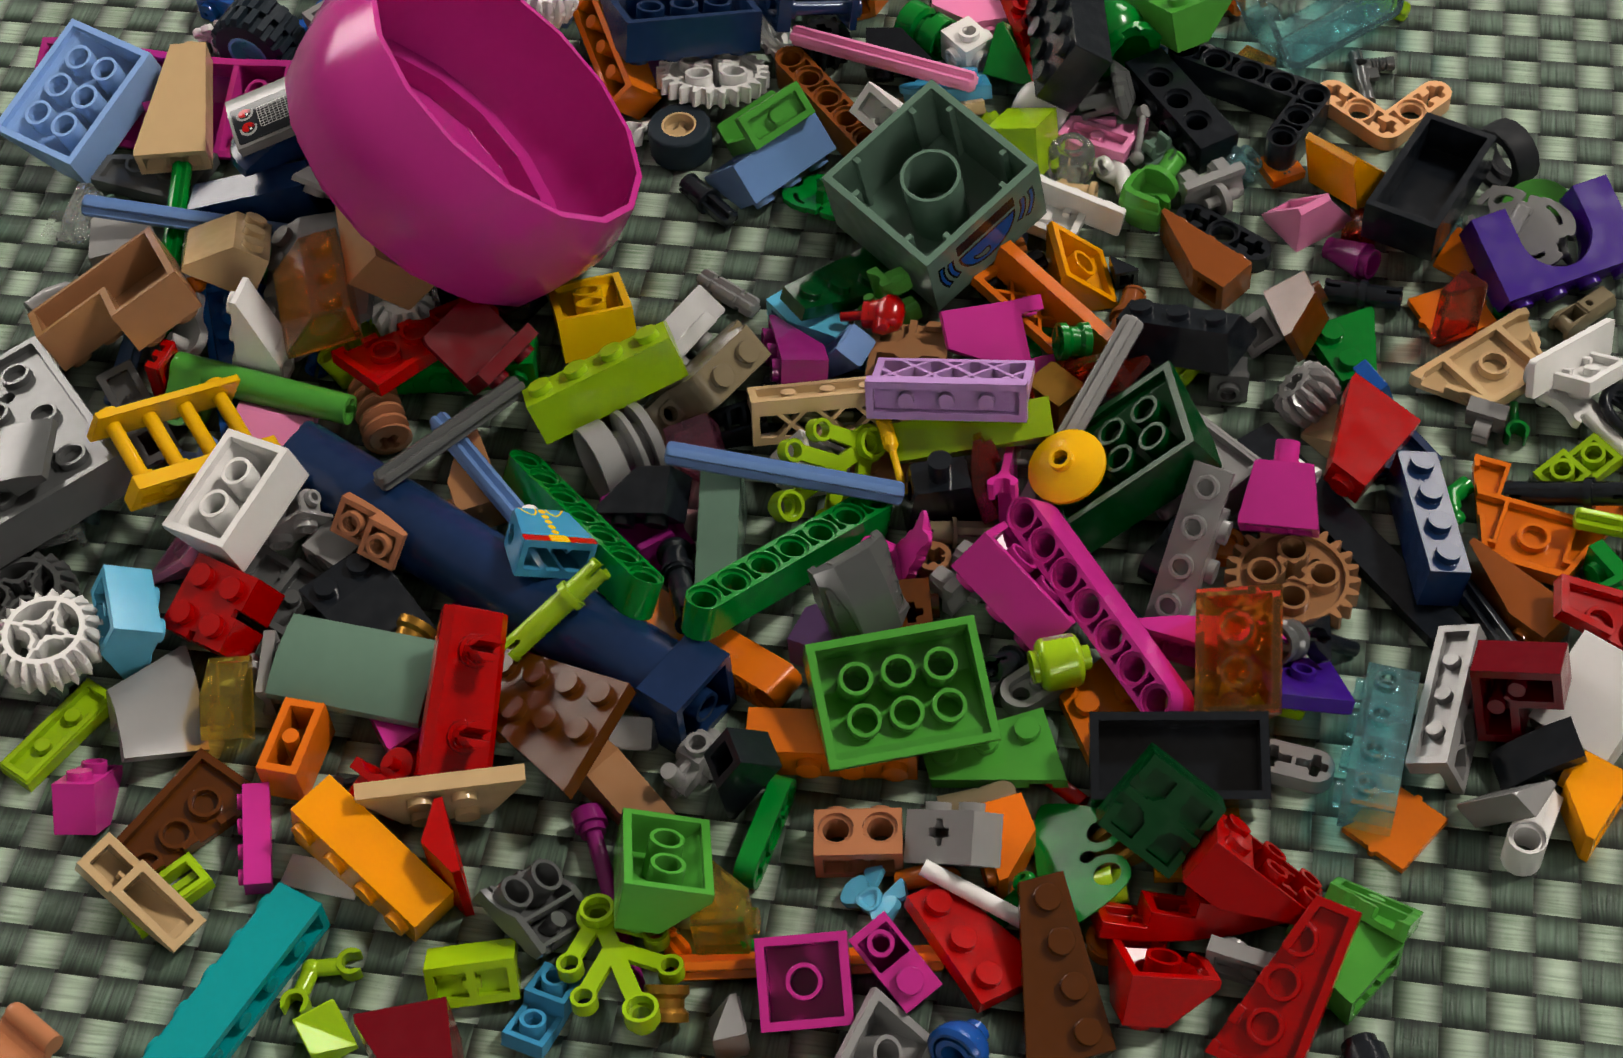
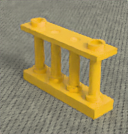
[87,374,281,512]

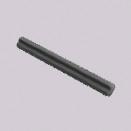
[373,376,525,491]

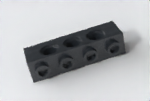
[1125,47,1239,175]

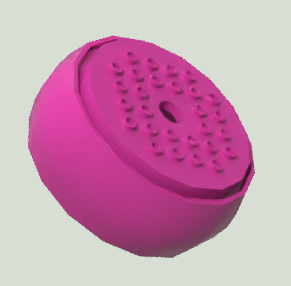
[284,0,642,307]

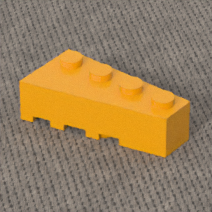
[290,774,454,942]

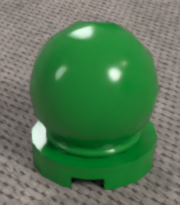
[1102,0,1162,80]

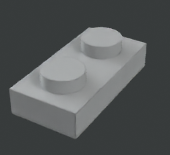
[1205,934,1277,987]

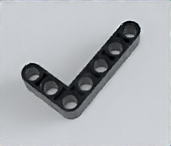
[1168,43,1331,170]

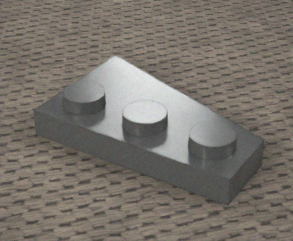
[90,153,220,206]

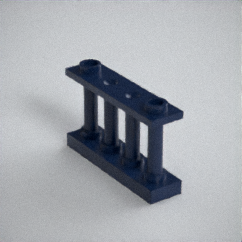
[753,0,862,32]

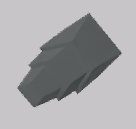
[1079,60,1136,121]

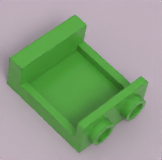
[715,81,815,157]

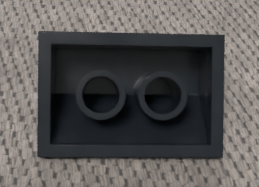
[1116,299,1257,375]

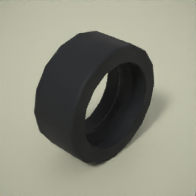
[1479,118,1540,188]

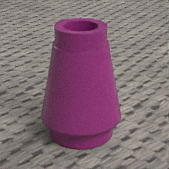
[1322,237,1381,279]

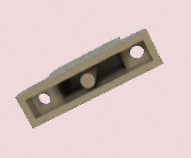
[643,319,771,444]

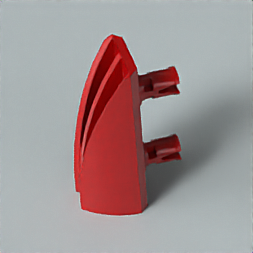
[414,604,508,776]

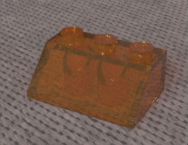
[273,227,363,359]
[1194,584,1283,719]

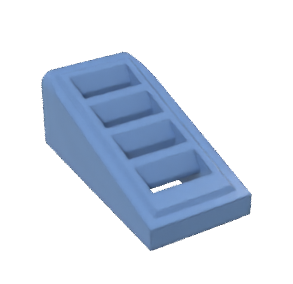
[825,323,876,379]

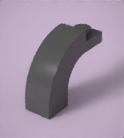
[96,359,183,469]

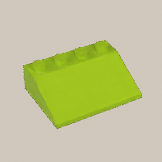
[522,320,689,445]

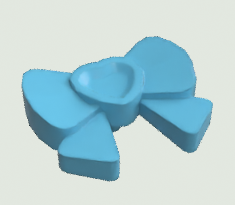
[840,865,908,921]

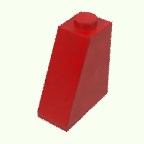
[1323,372,1421,503]

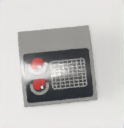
[225,77,295,157]

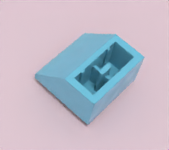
[91,564,166,679]

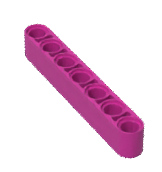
[1006,497,1195,712]

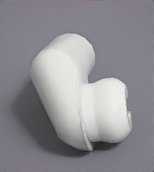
[1093,155,1131,200]

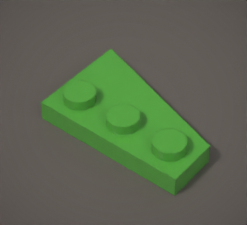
[923,707,1069,788]

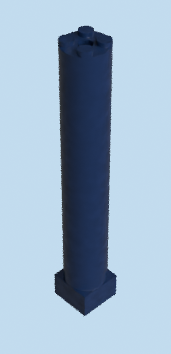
[283,421,737,754]

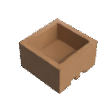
[865,319,953,376]

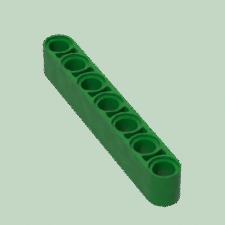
[502,450,664,621]
[681,497,893,641]

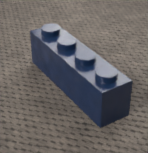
[1384,450,1472,606]

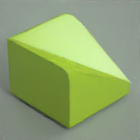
[292,999,359,1058]

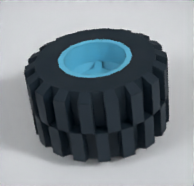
[211,0,306,60]

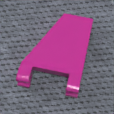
[939,294,1055,373]
[987,446,1019,523]

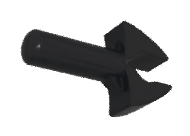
[1303,615,1360,664]

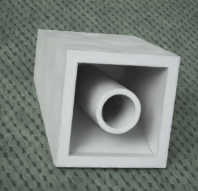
[1528,630,1623,765]

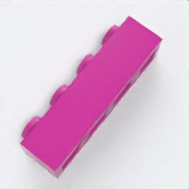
[237,782,273,895]

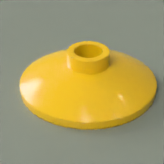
[1028,429,1107,505]

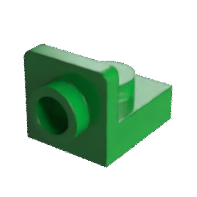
[1582,539,1623,590]

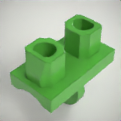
[857,266,923,324]

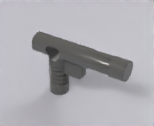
[1348,49,1395,104]

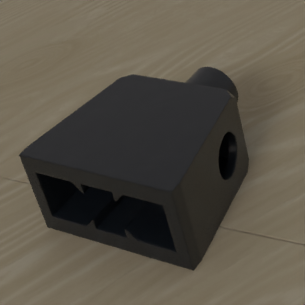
[901,450,982,533]

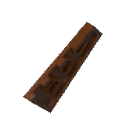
[117,748,251,873]

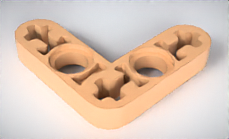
[1320,80,1452,151]

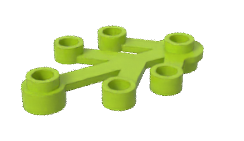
[768,417,886,523]
[556,893,685,1036]

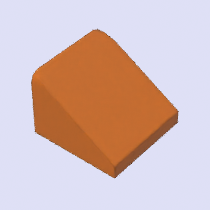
[1433,227,1476,282]

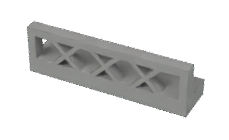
[1405,624,1488,794]

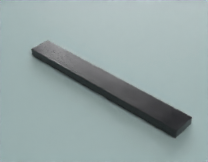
[1237,422,1468,650]

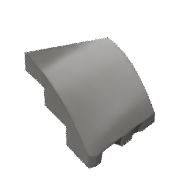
[106,645,210,763]

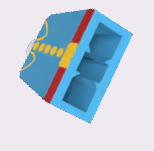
[504,504,598,579]

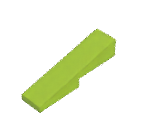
[893,396,1054,464]

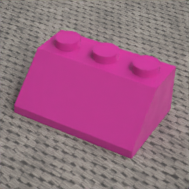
[951,520,1077,652]

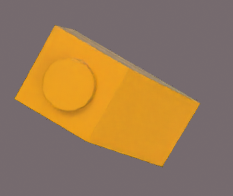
[1557,750,1623,863]

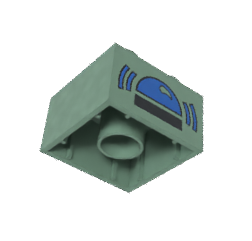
[822,79,1047,312]

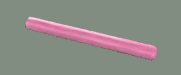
[789,25,979,92]

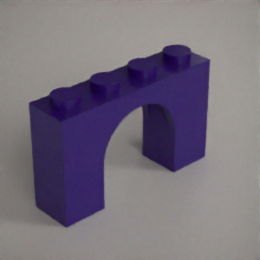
[1459,174,1623,313]

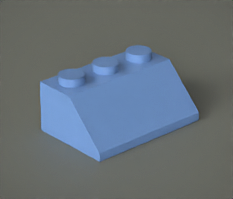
[704,113,837,209]

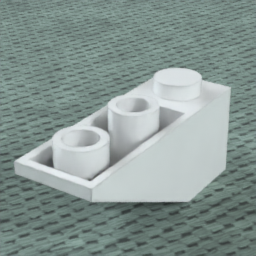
[226,277,295,379]

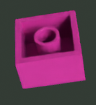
[754,930,855,1033]

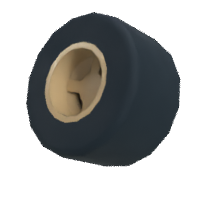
[648,104,713,171]

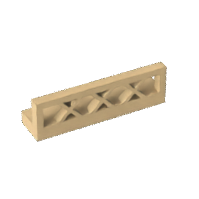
[746,376,908,447]

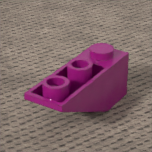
[761,315,829,384]

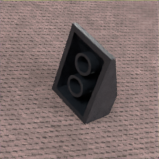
[298,549,437,636]

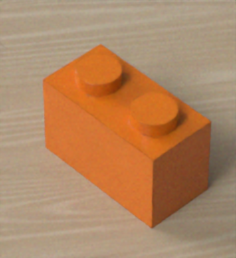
[255,697,336,801]

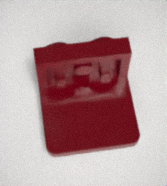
[422,298,539,396]

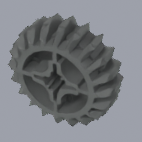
[0,550,82,650]

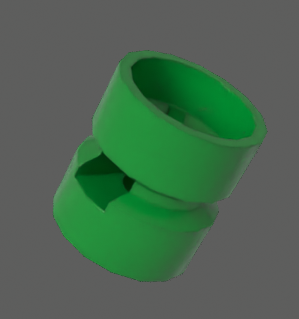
[894,0,957,61]

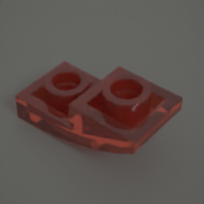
[971,431,1001,524]

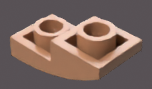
[330,492,408,571]

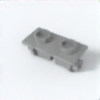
[263,489,334,550]

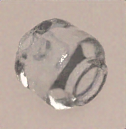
[1048,132,1095,184]

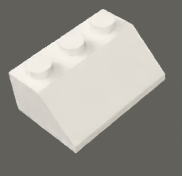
[162,428,309,572]

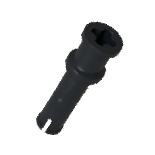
[656,537,695,635]

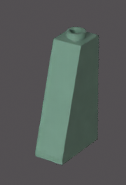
[694,471,748,584]

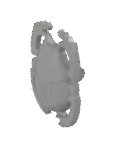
[1465,185,1576,266]

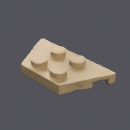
[1409,307,1543,406]
[353,763,526,827]

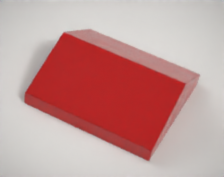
[420,797,475,917]

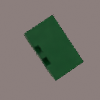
[1096,742,1227,879]

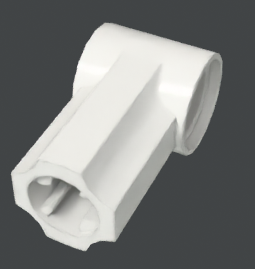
[1500,784,1564,877]

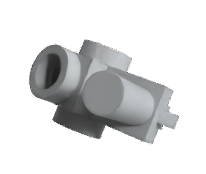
[660,728,721,799]

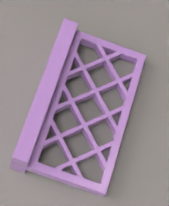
[865,357,1035,423]

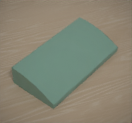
[265,613,435,729]

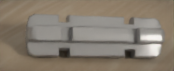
[696,269,761,318]

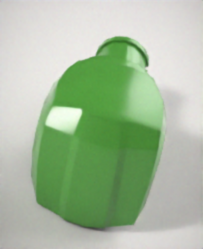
[1118,149,1186,232]

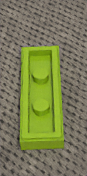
[0,678,109,792]

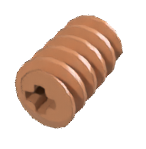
[347,378,413,455]

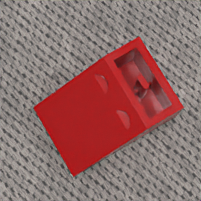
[1182,814,1323,925]

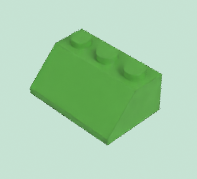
[613,808,715,934]

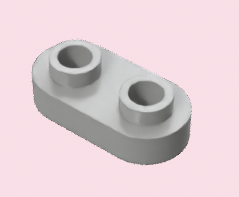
[1000,664,1066,715]

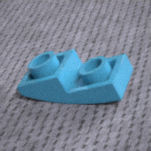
[501,961,585,1058]

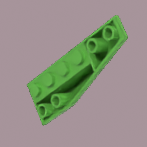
[1125,0,1232,53]

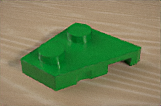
[1311,306,1377,392]

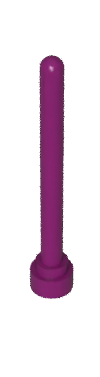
[570,803,646,992]

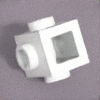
[940,16,993,71]

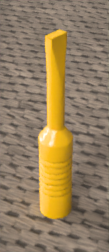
[875,419,908,494]

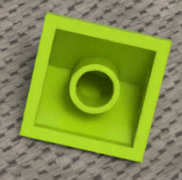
[989,107,1060,175]

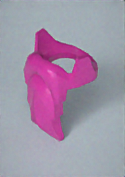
[860,510,933,580]

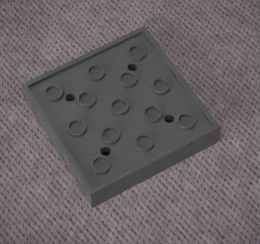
[0,335,132,569]

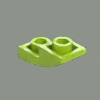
[1533,432,1623,481]

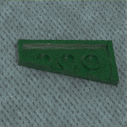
[780,247,918,321]

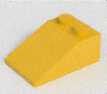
[548,272,637,364]

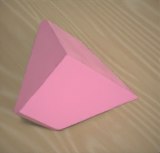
[1262,193,1355,252]

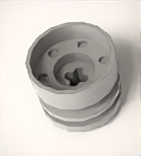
[573,402,671,498]

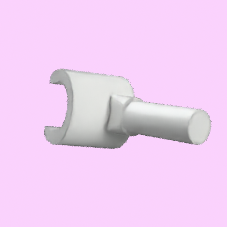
[626,119,650,147]

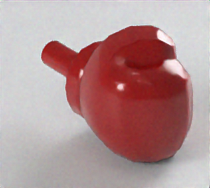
[840,294,905,335]

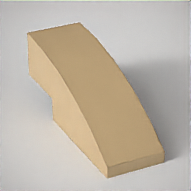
[75,832,207,954]

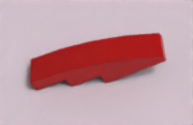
[1090,886,1284,942]

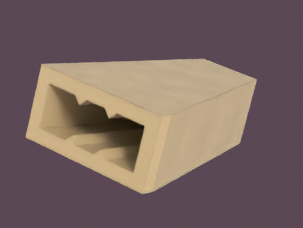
[133,41,213,175]

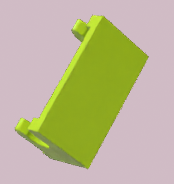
[423,938,522,1009]

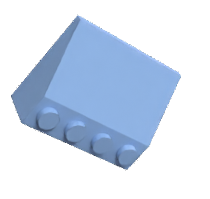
[0,18,162,186]

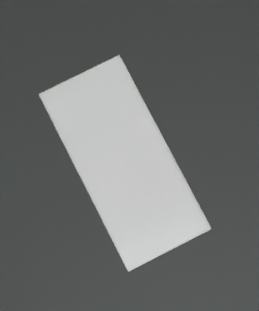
[280,854,357,900]

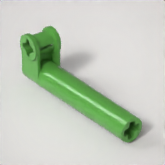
[165,351,357,426]

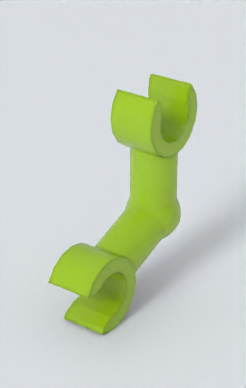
[280,947,364,1015]

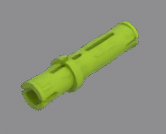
[505,557,611,662]

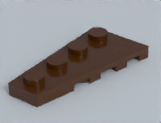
[1017,871,1117,1058]

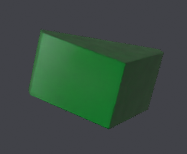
[983,21,1032,86]

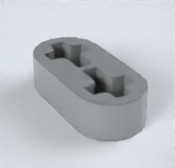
[1270,739,1335,794]

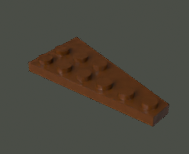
[433,636,636,800]

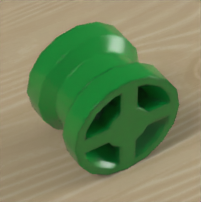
[1052,322,1094,361]

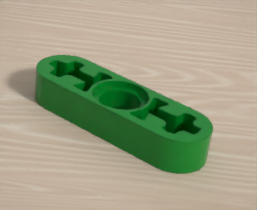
[733,774,797,890]

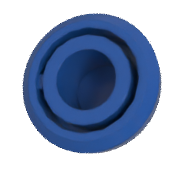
[927,1019,990,1058]

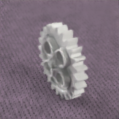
[656,54,770,109]

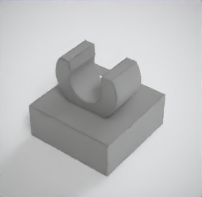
[1465,395,1510,447]

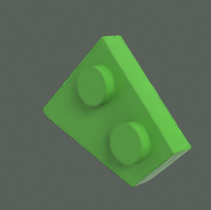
[1324,876,1424,943]

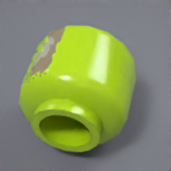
[1027,633,1093,692]

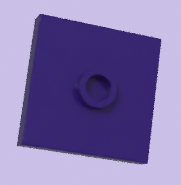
[1246,652,1355,715]

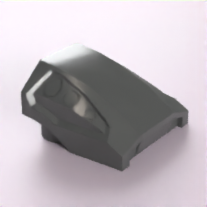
[807,529,910,640]
[472,858,585,960]

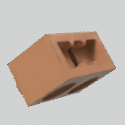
[813,805,904,878]

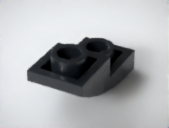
[1488,716,1588,790]

